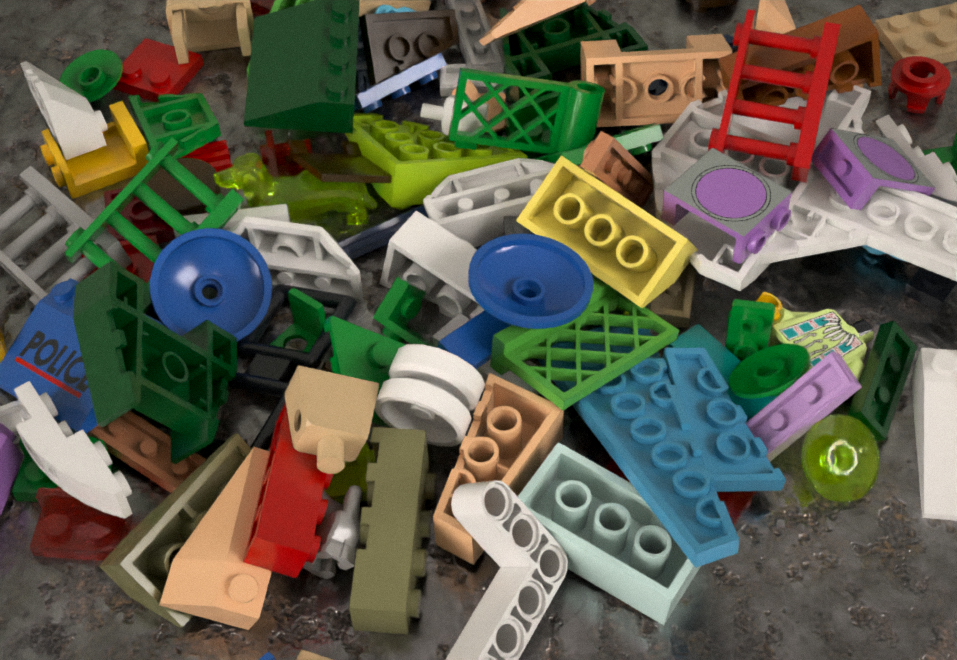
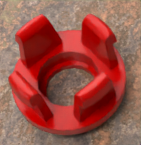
[888,56,951,114]

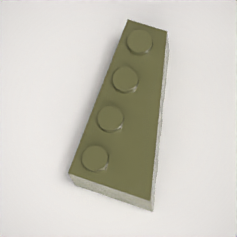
[349,427,437,635]

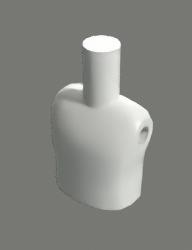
[421,95,489,136]

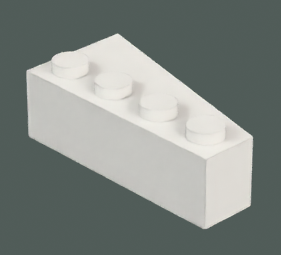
[380,211,484,320]

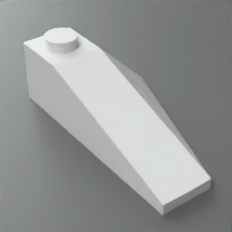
[20,61,108,160]
[911,348,957,521]

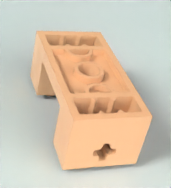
[581,34,732,128]

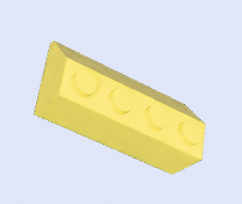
[516,155,698,308]

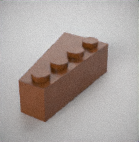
[718,4,882,106]

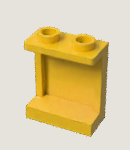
[40,101,149,199]

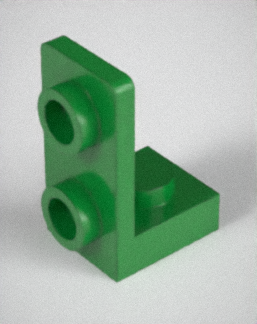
[373,277,437,348]
[725,299,775,361]

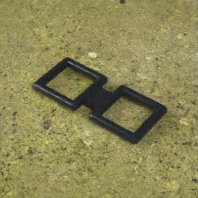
[197,284,356,455]

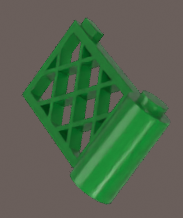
[448,67,605,166]

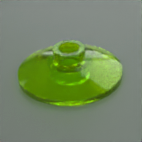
[801,414,880,502]

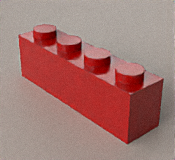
[243,402,333,578]

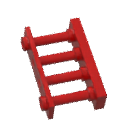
[708,9,841,183]

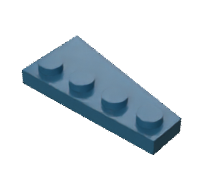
[662,348,786,492]

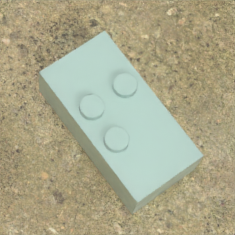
[518,442,701,626]

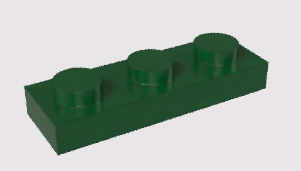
[847,321,917,442]

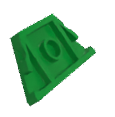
[128,93,221,159]
[324,316,405,428]

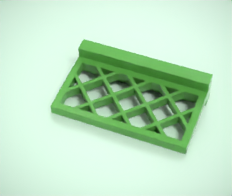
[490,277,679,410]

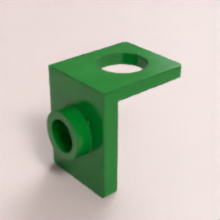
[270,287,325,352]

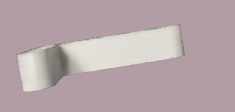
[445,480,568,660]

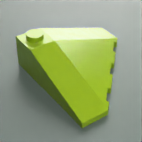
[345,113,528,209]

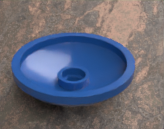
[150,228,272,342]
[468,234,593,329]

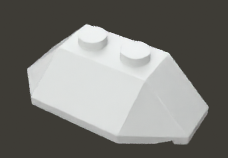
[423,158,555,247]
[230,216,363,302]

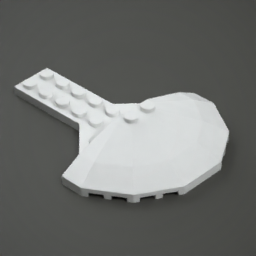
[651,85,957,291]

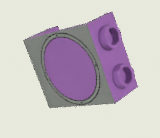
[811,128,936,210]
[661,148,792,264]

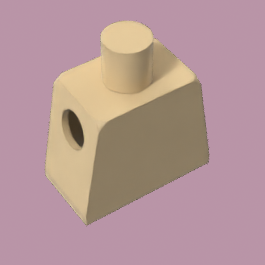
[285,365,379,474]

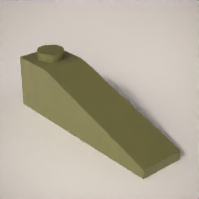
[99,433,252,627]

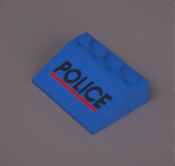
[0,278,162,434]

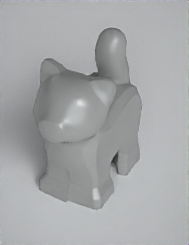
[303,485,363,579]

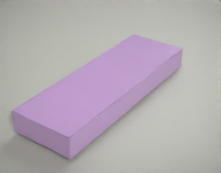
[746,351,862,462]

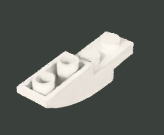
[875,114,957,207]
[14,381,133,519]

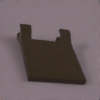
[285,139,392,183]

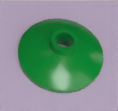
[59,49,123,102]
[729,344,811,399]

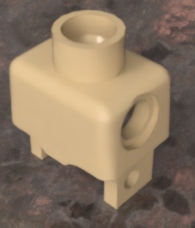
[166,0,254,64]

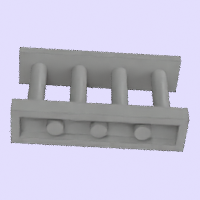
[0,165,132,307]

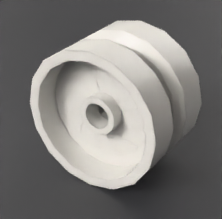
[374,344,485,447]

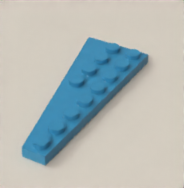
[537,326,739,568]

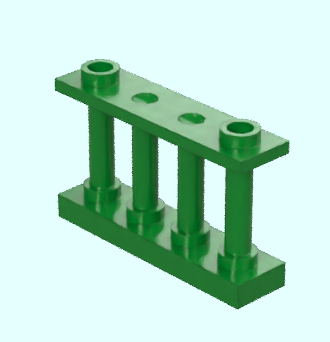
[64,137,244,314]

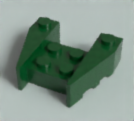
[500,2,648,104]
[73,261,237,464]

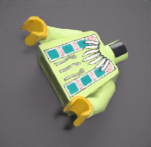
[756,292,874,382]

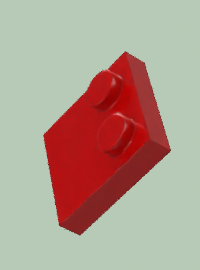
[113,38,204,102]

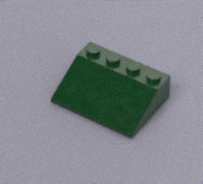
[244,0,360,134]

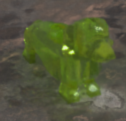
[213,152,378,225]

